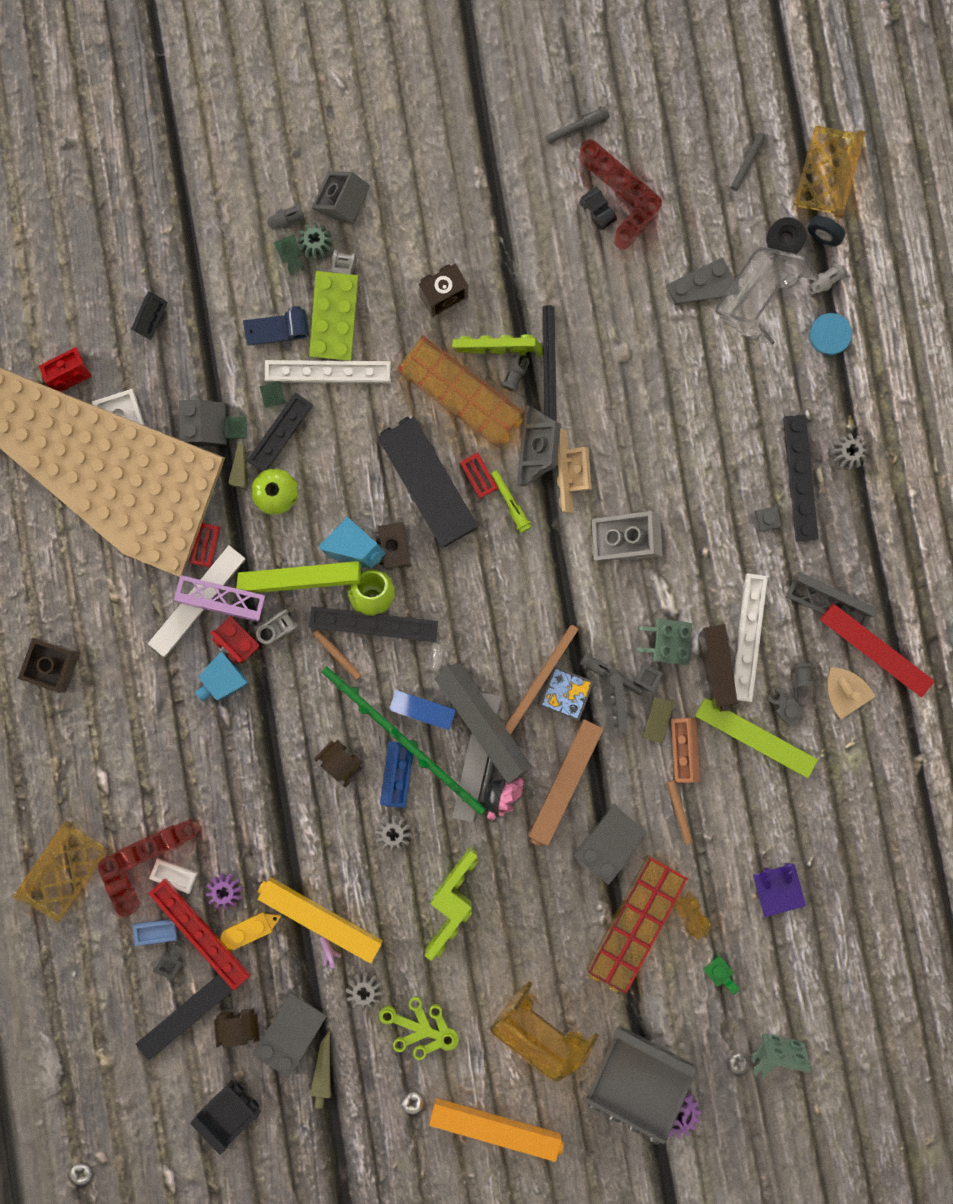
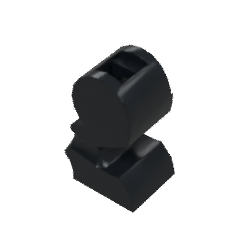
[579,186,617,230]

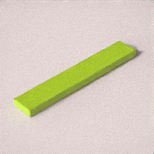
[236,561,361,595]
[695,698,818,778]

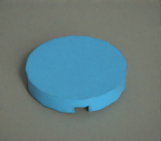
[809,313,852,356]

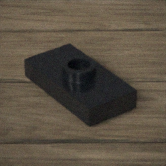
[131,292,168,340]

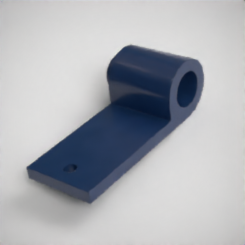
[243,306,309,346]

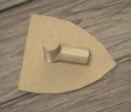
[827,667,876,720]

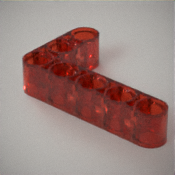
[579,139,662,249]

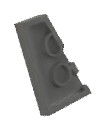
[666,257,741,305]

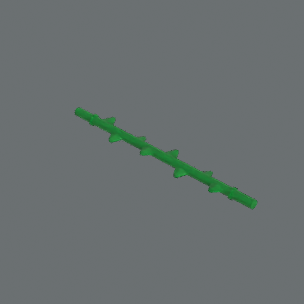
[321,666,486,816]

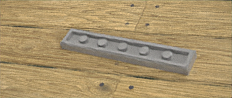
[452,692,501,822]

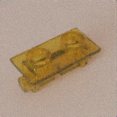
[675,891,711,939]

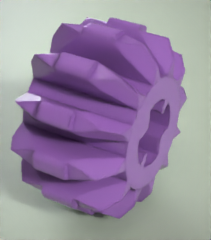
[206,873,243,910]

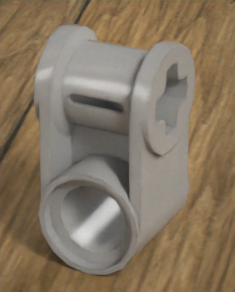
[257,609,299,645]

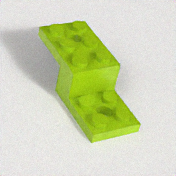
[424,846,478,961]

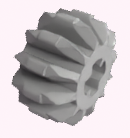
[831,434,869,470]
[375,815,412,852]
[346,972,383,1011]

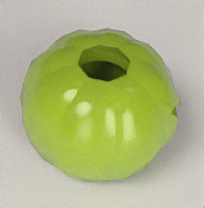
[252,469,298,515]
[347,569,396,616]

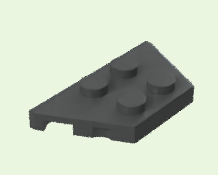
[517,405,561,487]

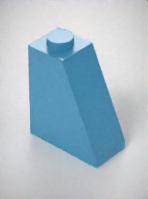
[318,517,386,569]

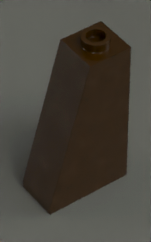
[698,624,738,712]

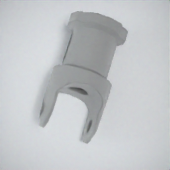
[807,263,846,295]

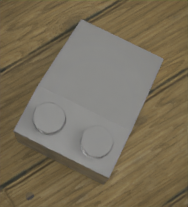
[592,511,663,561]

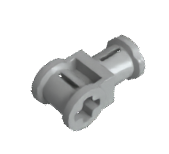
[332,250,356,274]

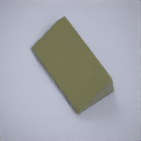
[642,697,674,743]

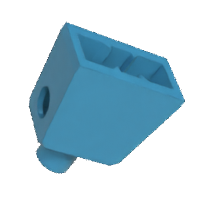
[195,651,250,702]

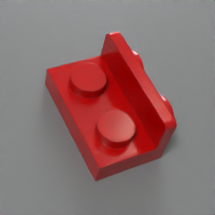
[39,347,92,392]
[210,616,261,664]

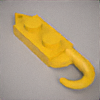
[221,911,281,951]

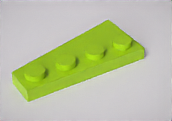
[452,335,543,356]

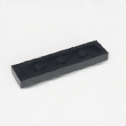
[247,392,313,472]

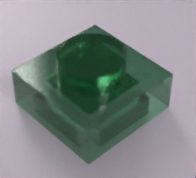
[260,381,286,408]
[224,416,247,440]

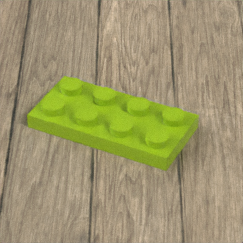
[309,271,359,361]

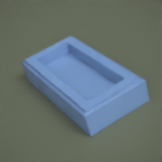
[132,919,179,946]

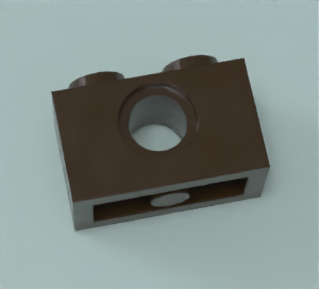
[375,522,411,570]

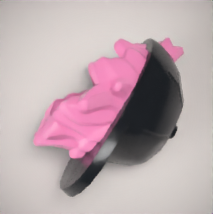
[484,778,524,820]

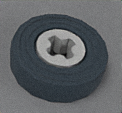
[807,216,846,246]

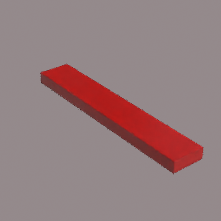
[819,603,935,698]
[148,878,251,991]

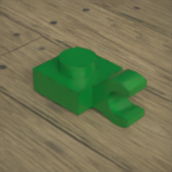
[703,955,740,995]

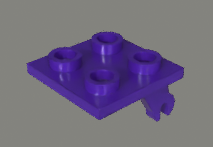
[753,862,806,917]

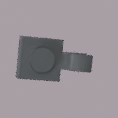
[153,938,185,979]

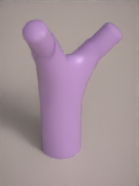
[319,937,341,969]

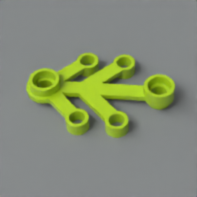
[379,996,459,1060]

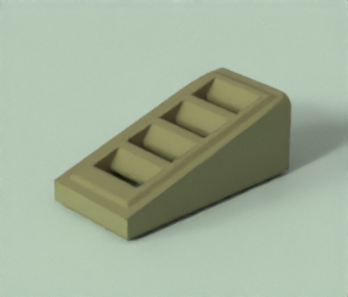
[228,443,248,490]

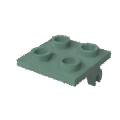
[636,618,692,665]
[751,1033,811,1078]

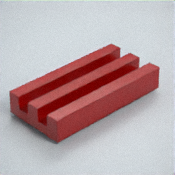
[459,452,498,500]
[190,523,221,568]

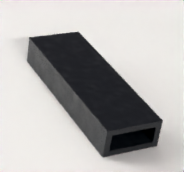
[378,417,478,549]

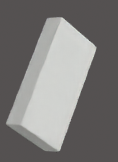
[149,858,198,894]

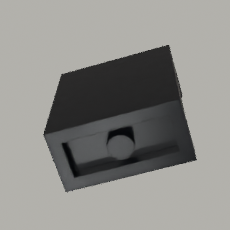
[190,1079,261,1155]

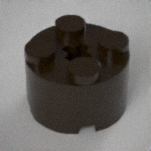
[313,739,363,788]
[214,1008,260,1047]

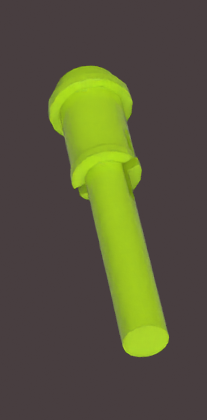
[491,470,532,533]

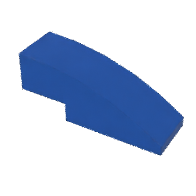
[389,690,456,730]

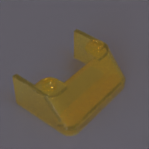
[490,981,599,1081]

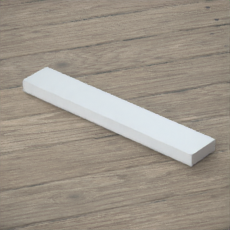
[265,360,391,384]
[148,546,246,657]
[733,573,768,702]

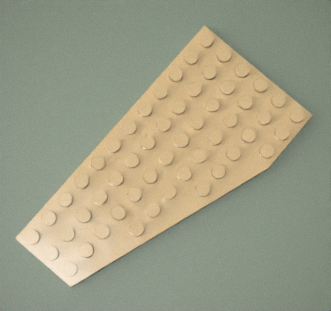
[0,368,225,577]

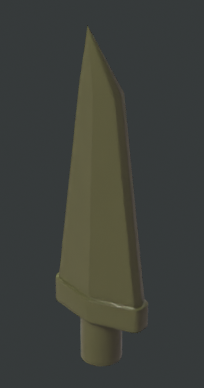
[310,1030,331,1109]

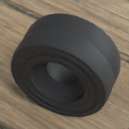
[766,217,806,258]

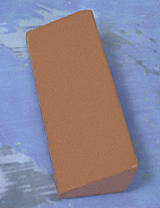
[671,717,700,783]

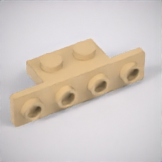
[557,428,592,513]

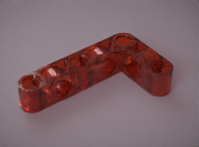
[98,819,201,917]

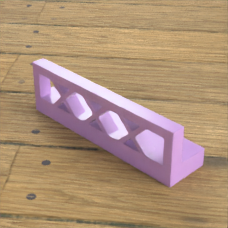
[174,575,265,622]

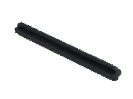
[542,305,557,421]

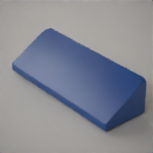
[380,741,413,808]

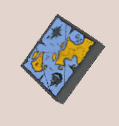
[539,667,594,721]

